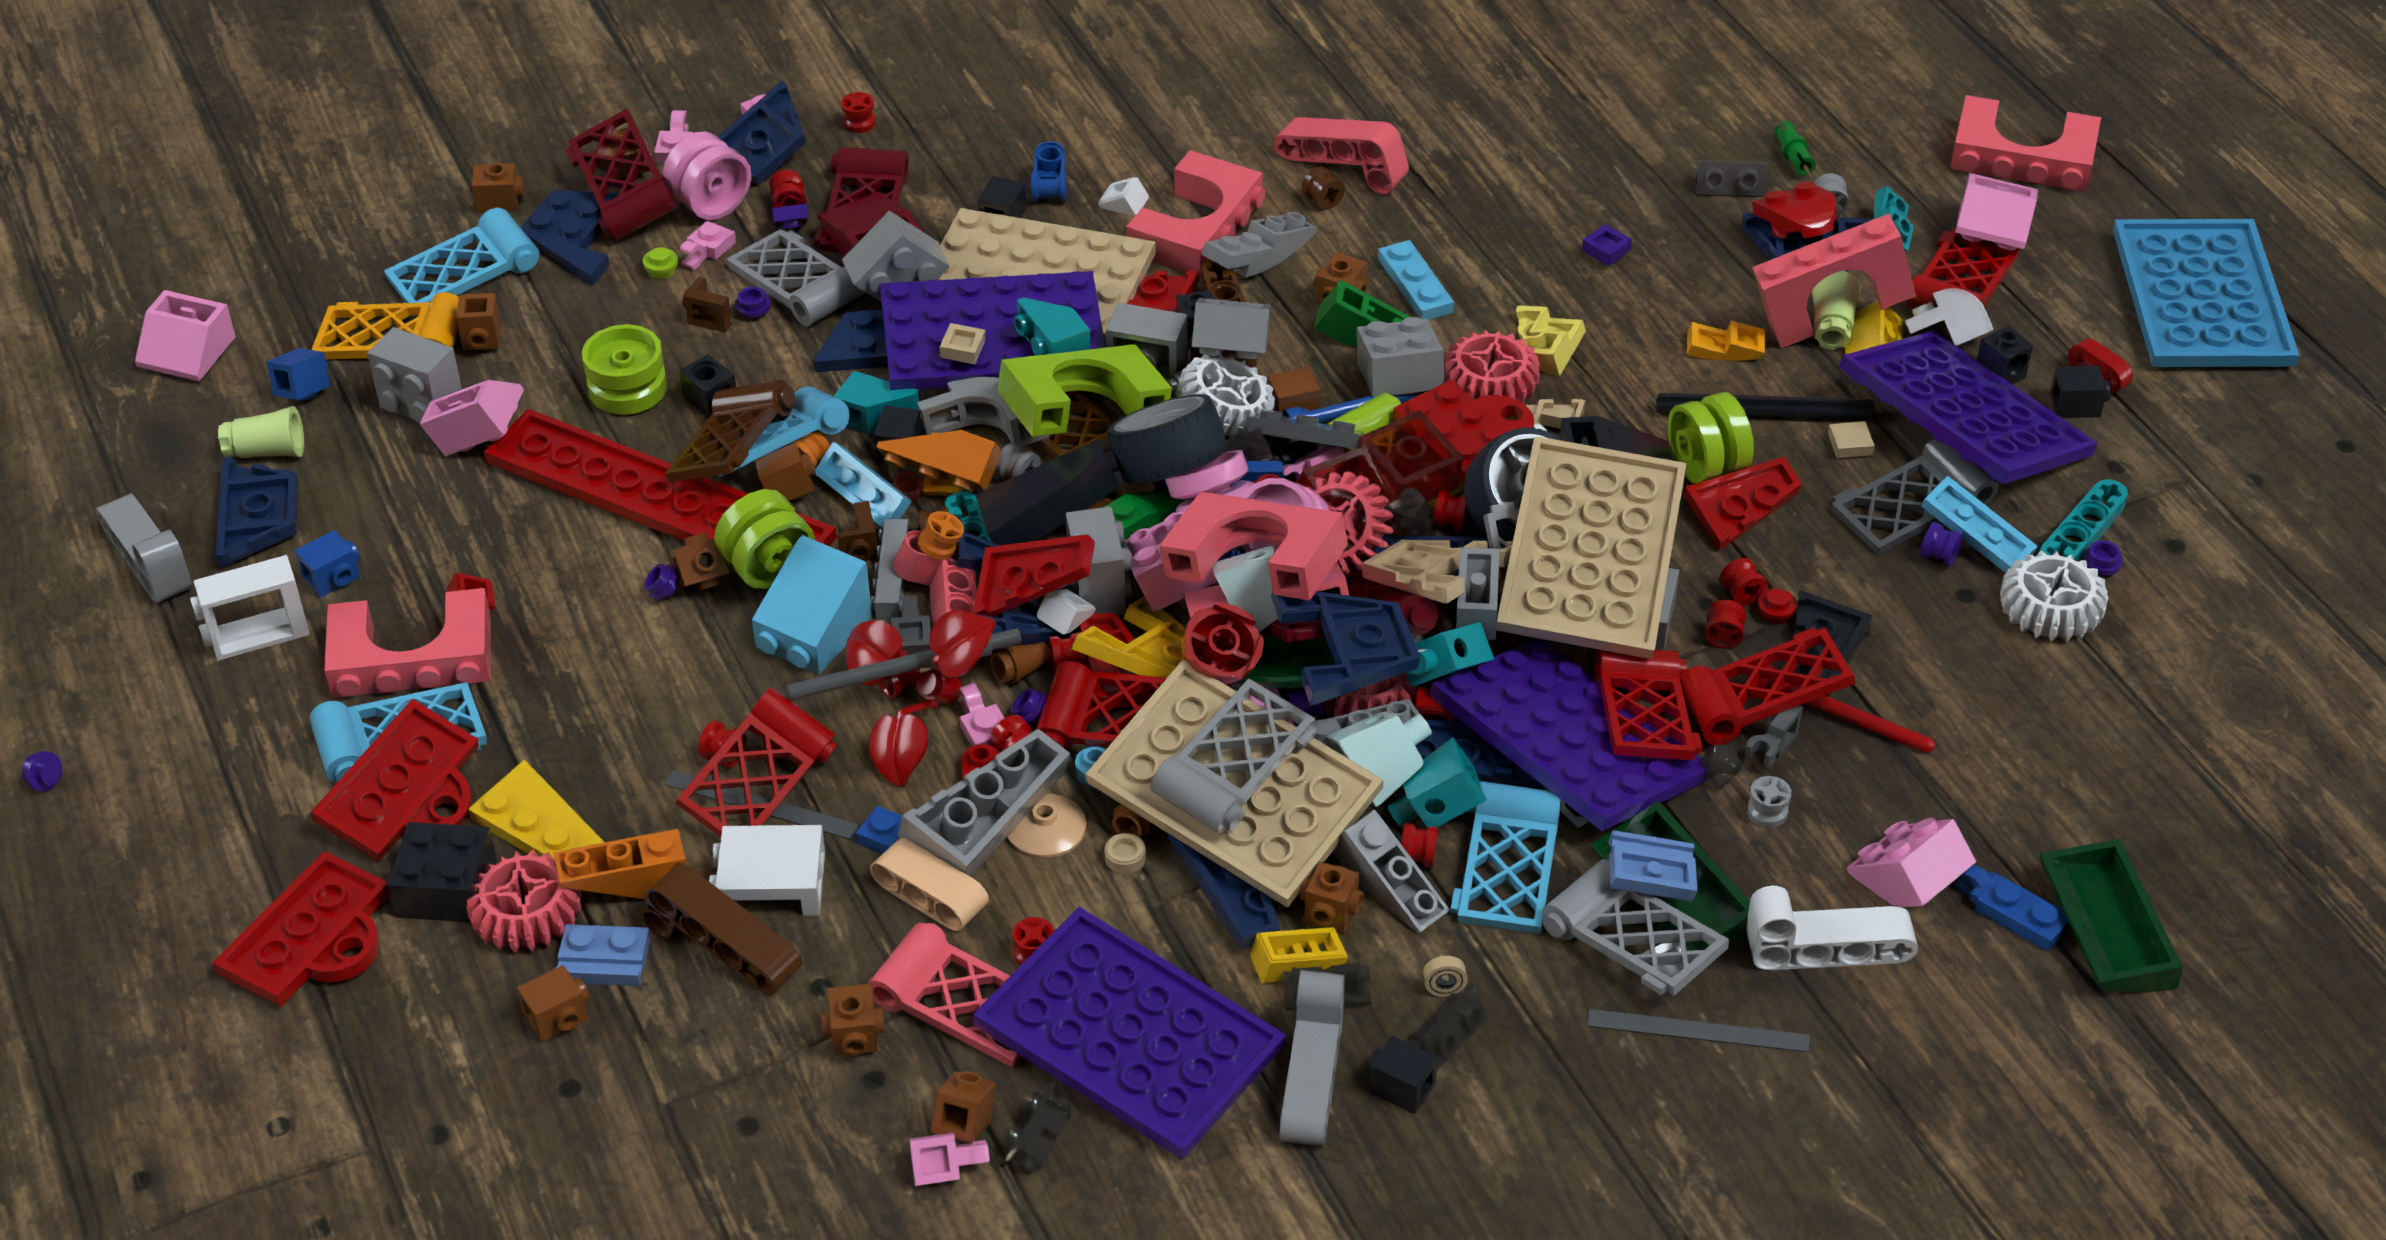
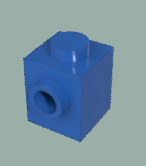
[266,348,330,400]
[294,530,361,598]

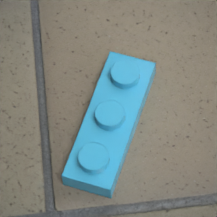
[1378,240,1454,320]
[815,442,912,528]
[1921,476,2038,573]

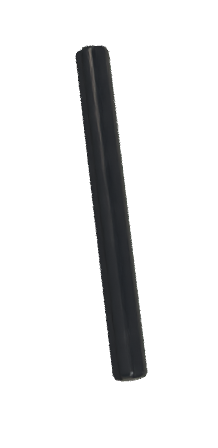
[1656,393,1875,420]

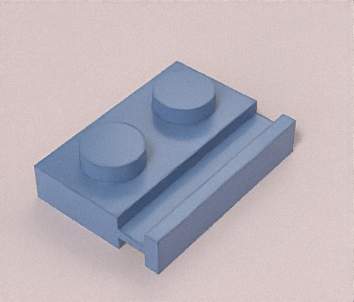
[1608,830,1697,901]
[555,924,651,986]

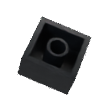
[387,822,497,923]

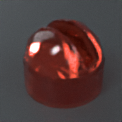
[893,471,923,503]

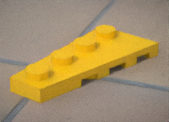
[468,760,605,860]

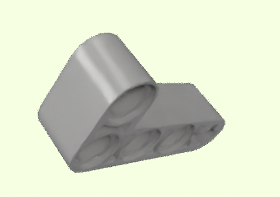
[95,493,192,604]
[1279,970,1345,1146]

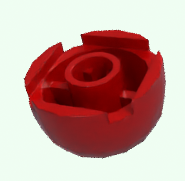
[1181,603,1264,685]

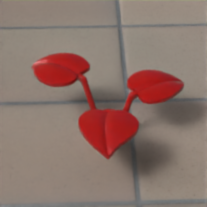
[846,610,996,787]

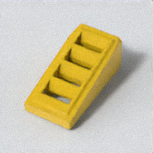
[1250,927,1348,984]

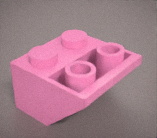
[1955,173,2038,250]
[135,290,236,381]
[420,380,524,456]
[1124,511,1218,612]
[1846,817,1976,908]

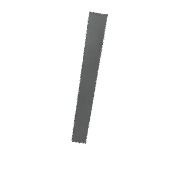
[664,770,859,839]
[1588,1009,1810,1052]

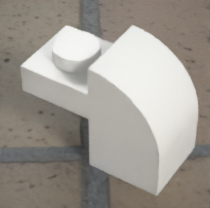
[1905,288,1994,346]

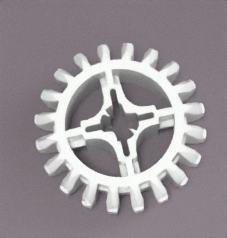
[1176,354,1275,441]
[2000,550,2108,642]

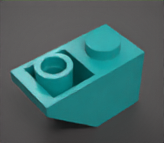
[1014,297,1090,356]
[834,371,919,434]

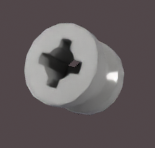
[1814,173,1849,216]
[995,443,1040,479]
[1747,776,1792,828]

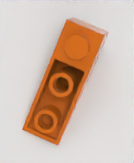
[876,430,1002,493]
[553,829,686,899]

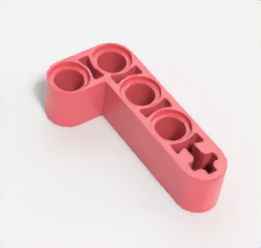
[1273,117,1409,195]
[892,530,977,628]

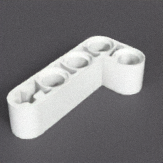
[1746,886,1918,970]

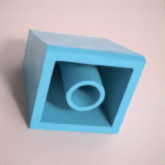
[752,535,872,675]

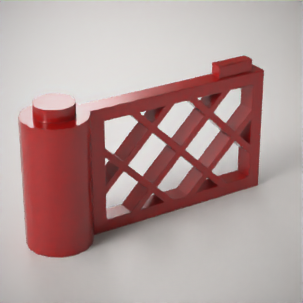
[1905,228,2020,309]
[1680,627,1856,745]
[1594,649,1702,760]
[1036,661,1167,749]
[675,687,838,837]

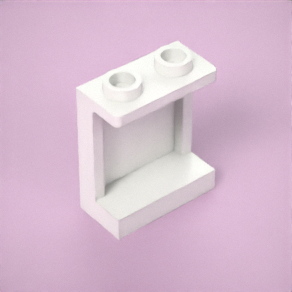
[709,825,825,916]

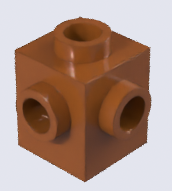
[1314,252,1368,304]
[669,532,732,590]
[1300,861,1364,935]
[821,984,885,1056]

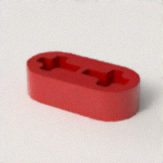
[2068,338,2133,394]

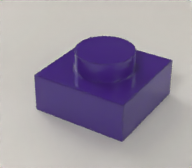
[772,204,809,230]
[1582,224,1632,266]

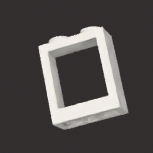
[190,555,310,661]

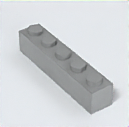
[871,519,909,620]

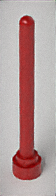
[1755,664,1935,753]

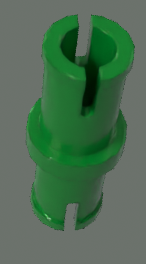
[1774,121,1816,176]

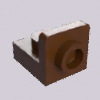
[682,277,732,333]
[837,501,877,561]

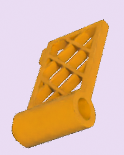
[311,292,459,360]

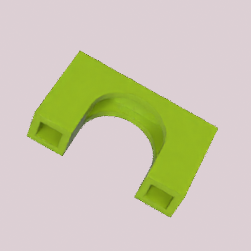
[997,344,1172,437]

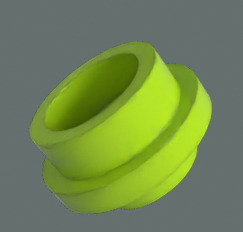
[643,247,678,279]

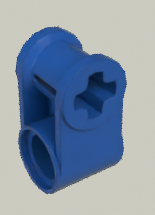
[1031,141,1067,202]

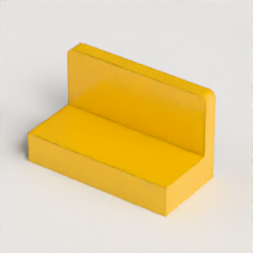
[1845,300,1903,354]

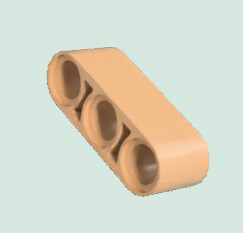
[870,838,989,931]

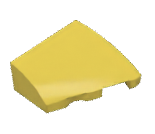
[1516,305,1586,376]

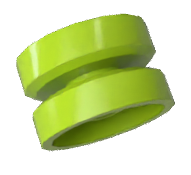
[582,324,667,415]
[1668,392,1754,484]
[714,489,815,589]

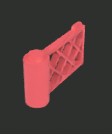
[867,923,1021,1068]

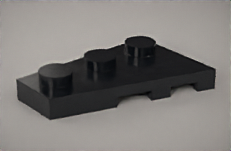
[1793,590,1872,697]

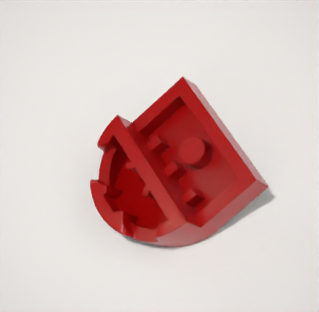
[1752,182,1837,239]

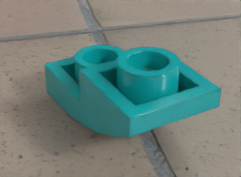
[1874,186,1914,253]

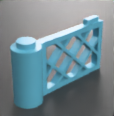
[384,208,539,316]
[718,386,850,477]
[309,682,487,784]
[1450,781,1562,934]

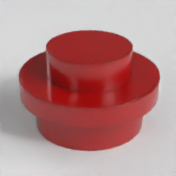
[1758,589,1797,624]

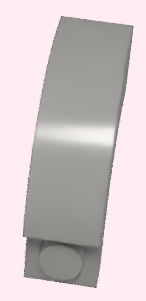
[917,377,1050,447]

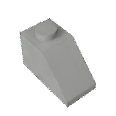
[1456,547,1499,640]

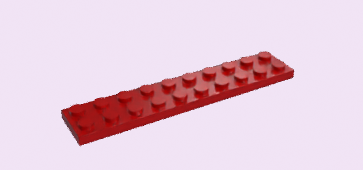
[484,409,837,546]

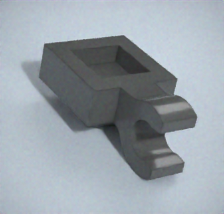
[891,595,931,655]
[1745,705,1803,768]

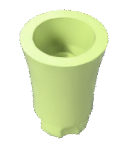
[1812,271,1861,350]
[218,406,304,459]

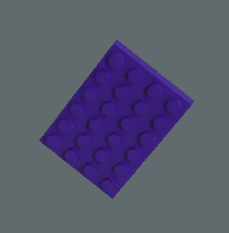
[880,271,1105,390]
[1838,331,2098,484]
[1429,638,1712,831]
[973,907,1286,1160]

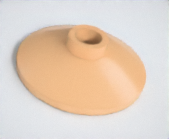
[1006,794,1086,858]

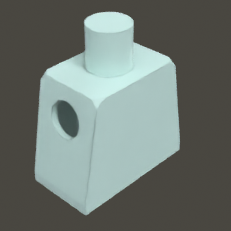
[1213,546,1278,632]
[1326,711,1432,807]

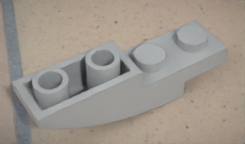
[1202,212,1317,278]

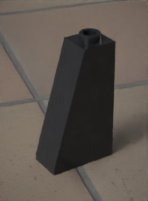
[975,439,1121,546]

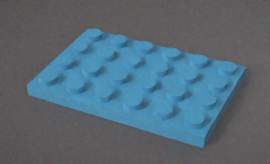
[2113,219,2300,368]

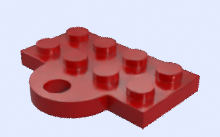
[1393,379,1534,483]
[311,698,479,862]
[212,851,390,1007]

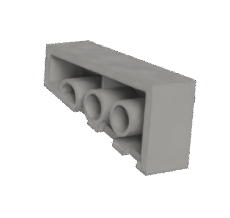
[898,729,1070,877]

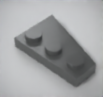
[1247,409,1364,449]

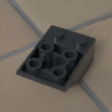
[1559,416,1673,461]

